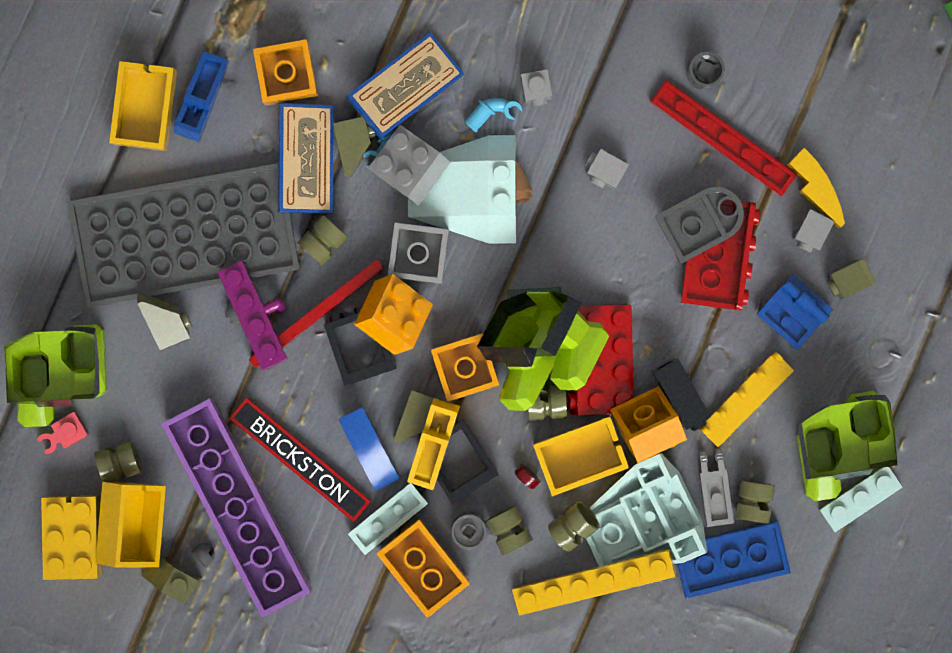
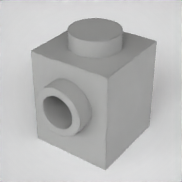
[521,69,552,107]
[585,149,629,190]

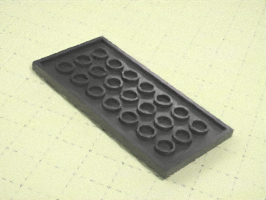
[67,163,300,308]

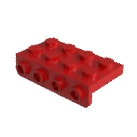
[680,200,760,311]
[566,305,634,415]

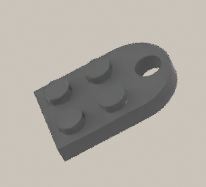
[655,187,744,264]

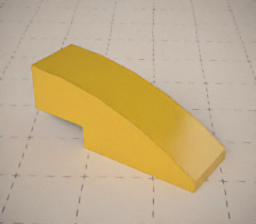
[787,148,845,229]
[407,398,460,490]

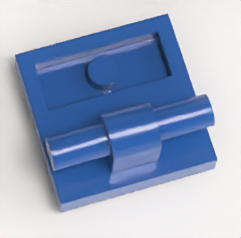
[756,274,833,350]

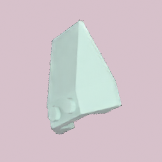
[408,135,516,244]
[586,453,708,566]

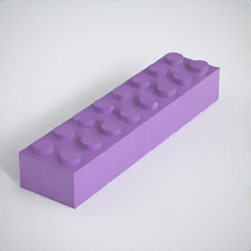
[161,398,313,618]

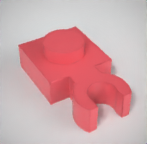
[37,411,89,454]

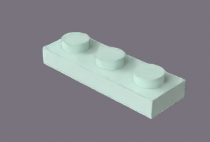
[819,467,903,532]
[348,483,428,555]

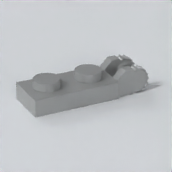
[698,448,734,527]

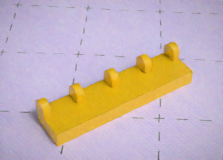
[700,351,794,447]

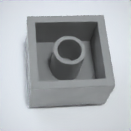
[368,125,450,206]
[388,223,449,284]

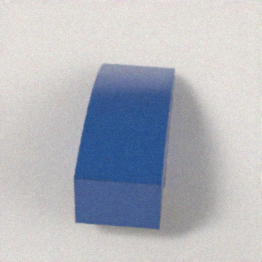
[174,51,229,142]
[338,407,400,491]

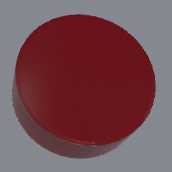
[514,464,541,489]

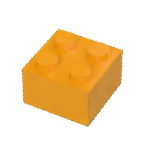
[253,39,319,106]
[354,274,433,355]
[431,333,499,402]
[610,386,687,463]

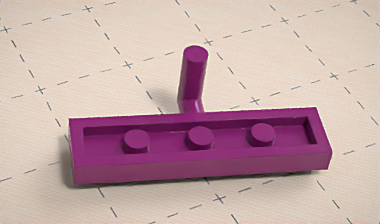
[217,261,288,371]

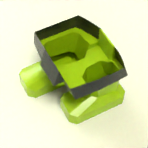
[477,292,609,411]
[4,324,108,427]
[796,390,898,501]

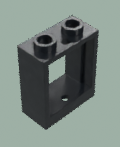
[324,306,397,386]
[651,358,711,431]
[437,419,499,504]

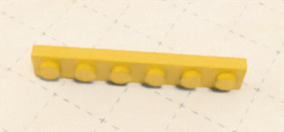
[512,549,676,616]

